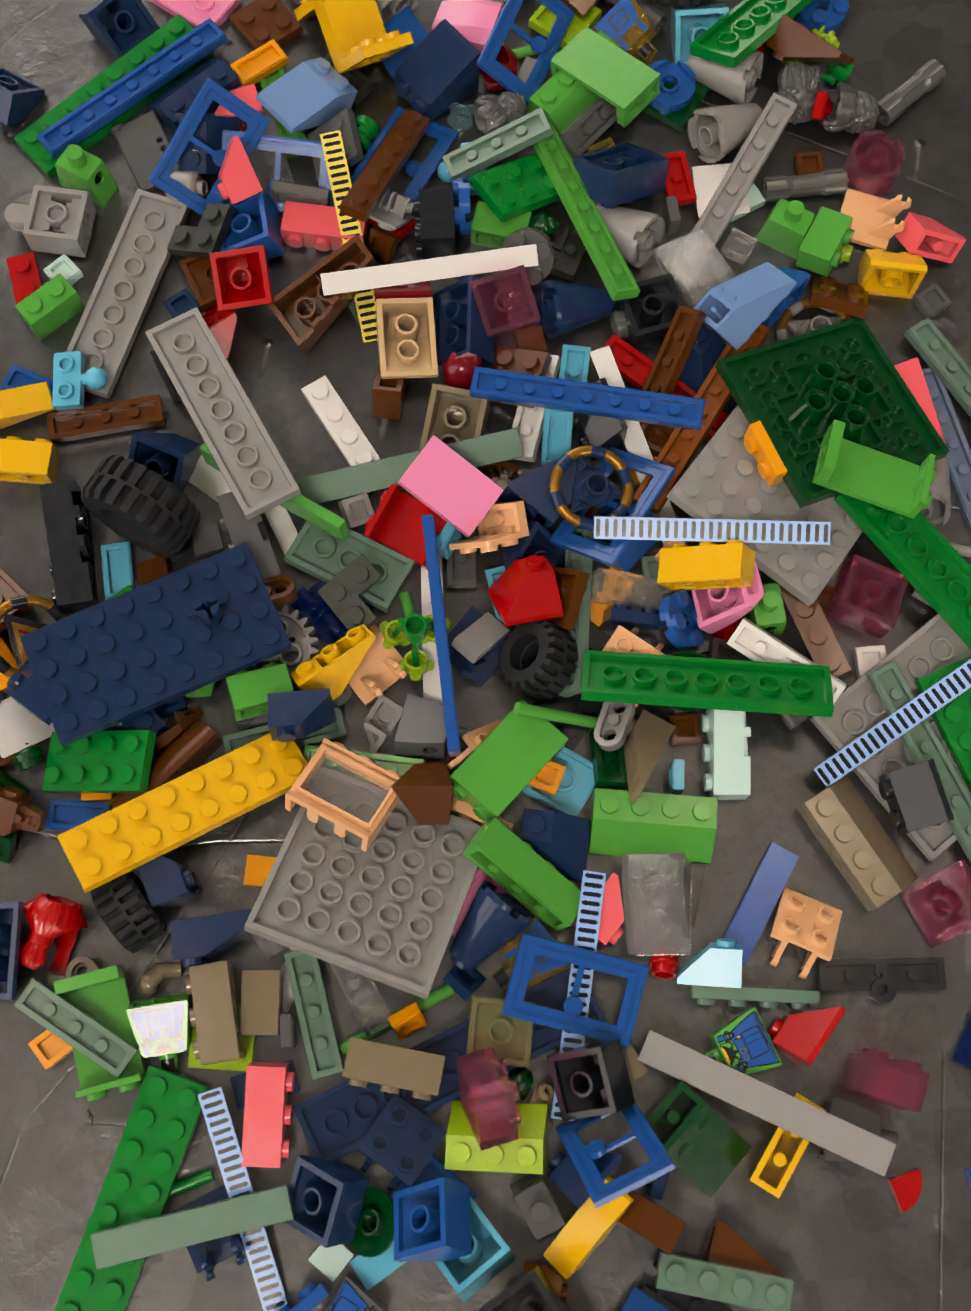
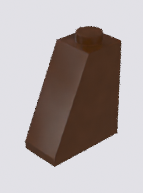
[610,1176,686,1255]
[703,1217,786,1278]

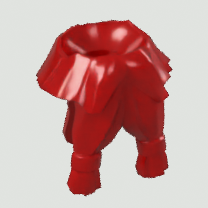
[19,892,89,976]

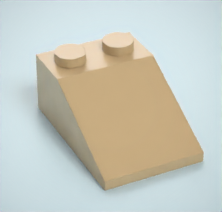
[375,297,438,379]

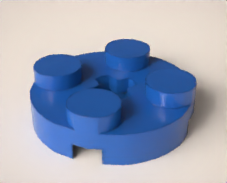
[796,0,849,33]
[649,59,696,115]
[452,177,471,235]
[659,589,705,650]

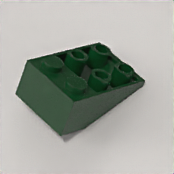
[646,1080,752,1198]

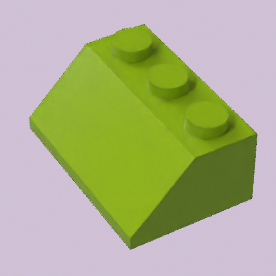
[445,1100,549,1174]

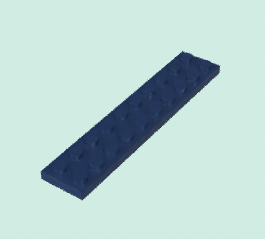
[293,968,607,1161]

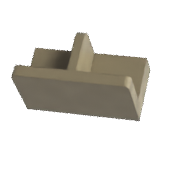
[240,970,284,1036]

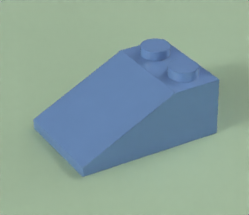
[256,57,357,133]

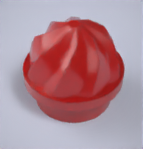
[649,948,680,980]

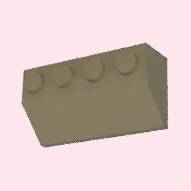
[797,776,918,912]

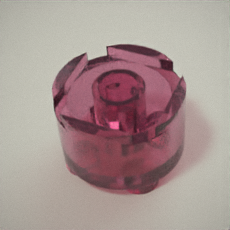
[843,130,905,196]

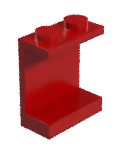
[364,484,447,570]

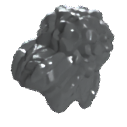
[777,62,824,125]
[819,82,879,134]
[473,92,528,135]

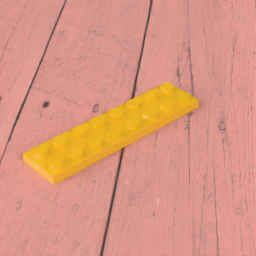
[57,733,314,894]

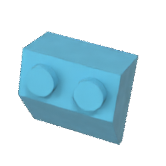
[670,3,729,64]
[434,1197,516,1303]

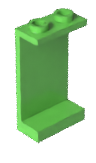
[551,27,660,128]
[812,419,937,519]
[450,699,568,822]
[53,965,146,1102]

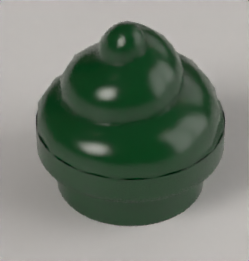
[530,212,560,237]
[13,743,44,771]
[502,1067,534,1100]

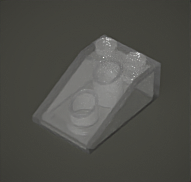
[652,228,735,308]
[622,853,692,956]

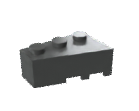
[217,492,282,579]

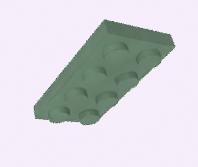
[284,521,415,613]

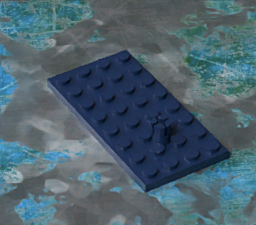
[20,542,293,747]

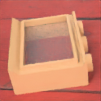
[285,738,401,852]

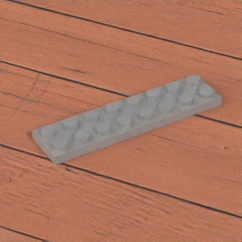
[66,189,191,399]
[145,307,301,520]

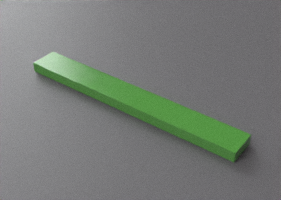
[533,124,640,301]

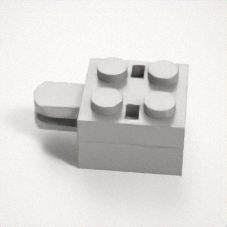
[4,185,97,258]

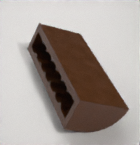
[109,718,223,809]

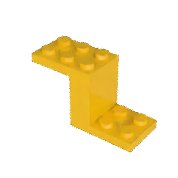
[294,0,414,74]

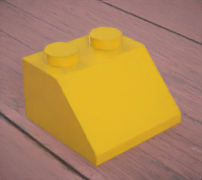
[857,249,928,299]

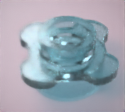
[447,102,474,131]

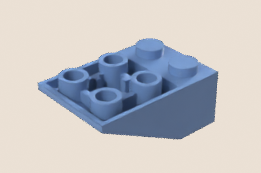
[693,262,797,350]

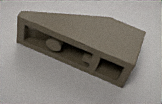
[623,709,676,803]

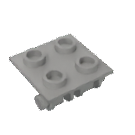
[368,188,415,231]

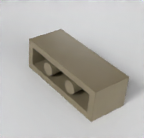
[185,960,245,1065]
[342,1037,446,1101]

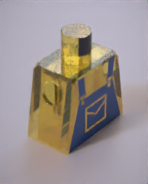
[592,0,657,62]
[492,917,571,991]

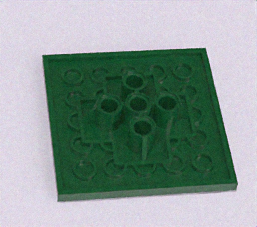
[715,317,949,508]

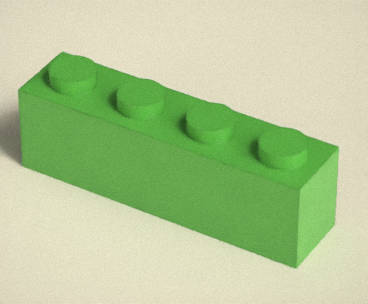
[463,817,581,932]

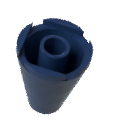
[536,281,616,338]
[449,880,533,970]

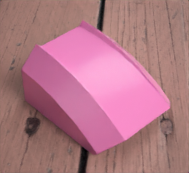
[432,0,505,54]
[691,562,764,634]

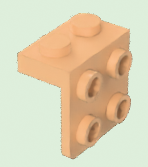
[449,500,530,554]

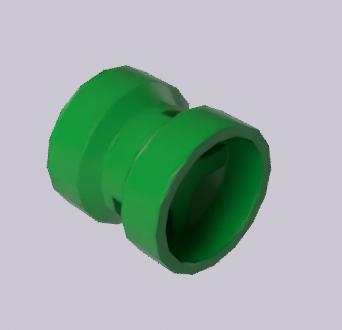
[355,115,380,155]

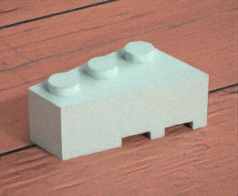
[701,709,751,800]

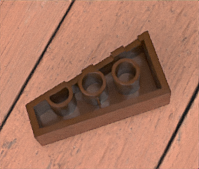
[268,234,378,355]

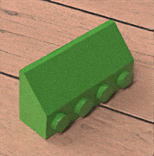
[528,30,622,148]
[588,788,718,864]

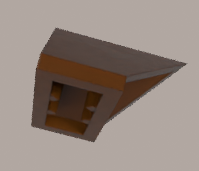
[391,763,453,825]

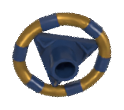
[549,445,633,531]

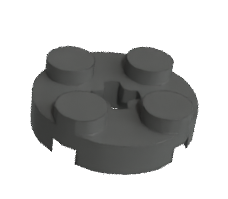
[500,227,556,285]

